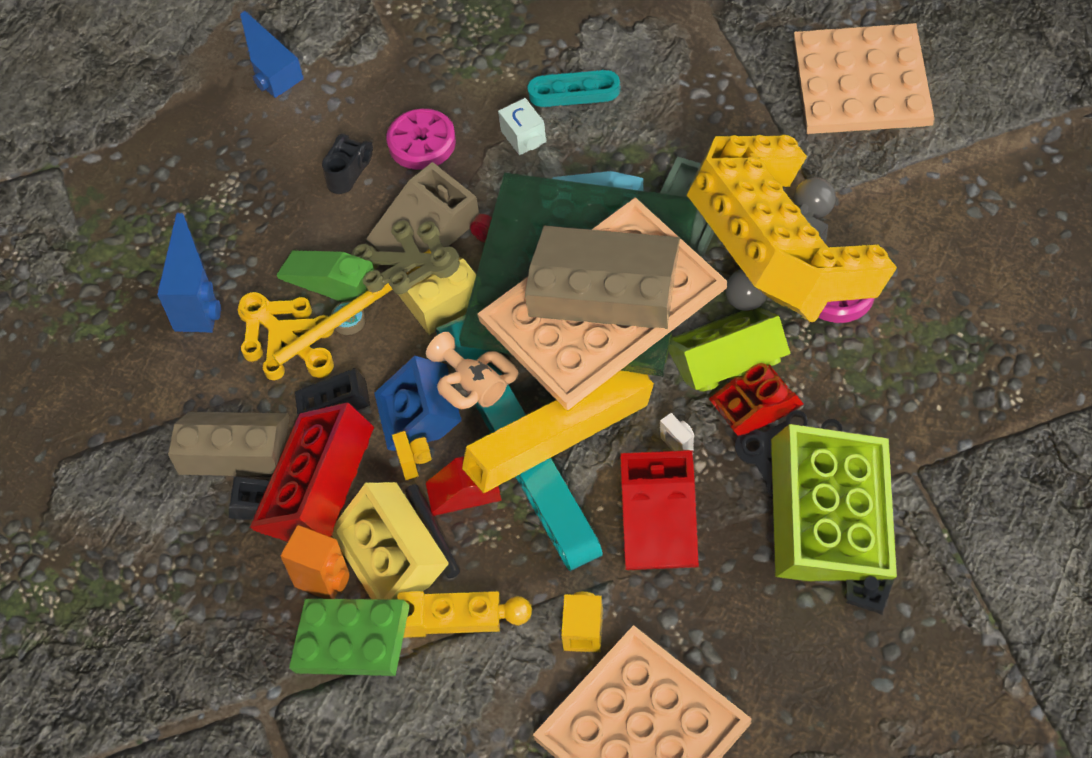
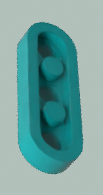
[528,70,620,107]

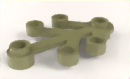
[352,220,460,294]

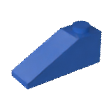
[240,11,304,98]

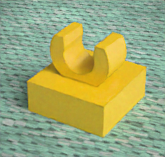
[392,431,432,480]

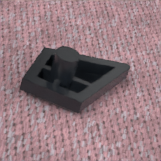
[846,576,894,615]

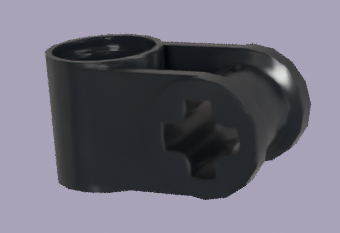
[322,133,373,194]

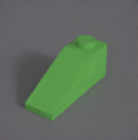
[277,251,374,302]

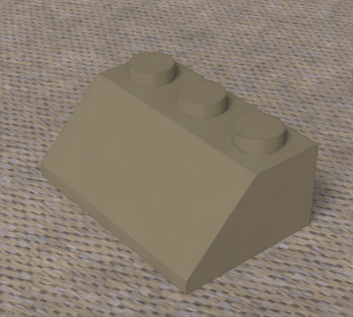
[168,412,289,477]

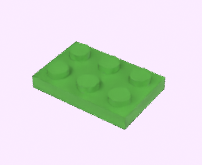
[289,599,410,676]

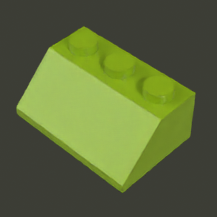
[664,307,790,392]

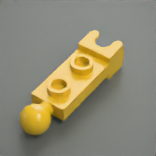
[397,591,532,638]

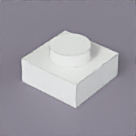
[660,413,694,451]

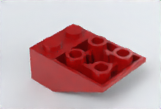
[620,450,699,570]

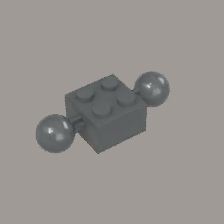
[725,177,836,311]

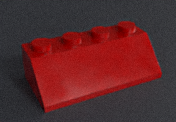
[250,402,374,542]

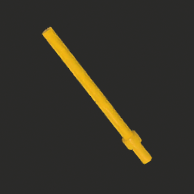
[272,249,431,366]

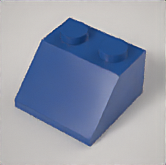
[374,356,462,451]

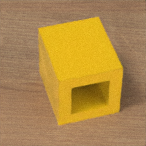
[561,591,603,652]

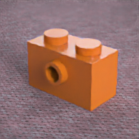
[281,525,349,599]

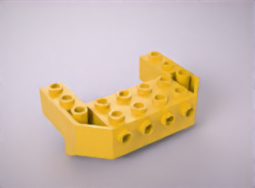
[687,135,897,322]

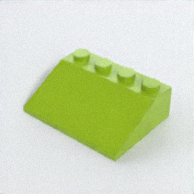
[771,424,897,581]

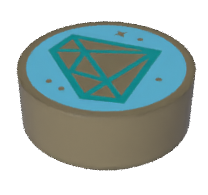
[331,301,366,335]

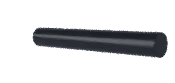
[405,484,460,579]

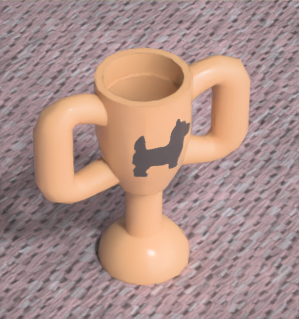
[426,332,519,409]

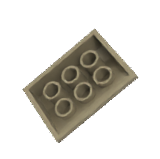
[525,226,680,329]

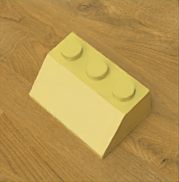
[332,482,449,600]

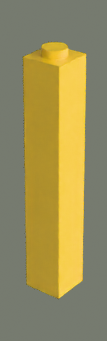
[462,361,654,493]

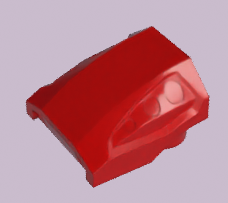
[709,363,804,436]

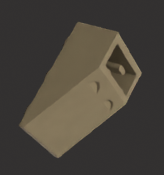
[366,162,479,253]

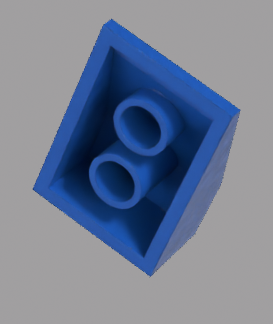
[157,213,221,333]

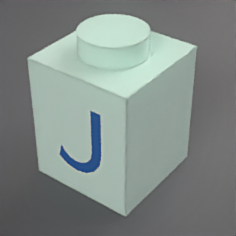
[498,98,546,155]

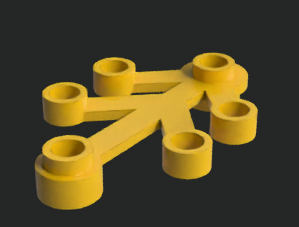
[238,292,334,380]

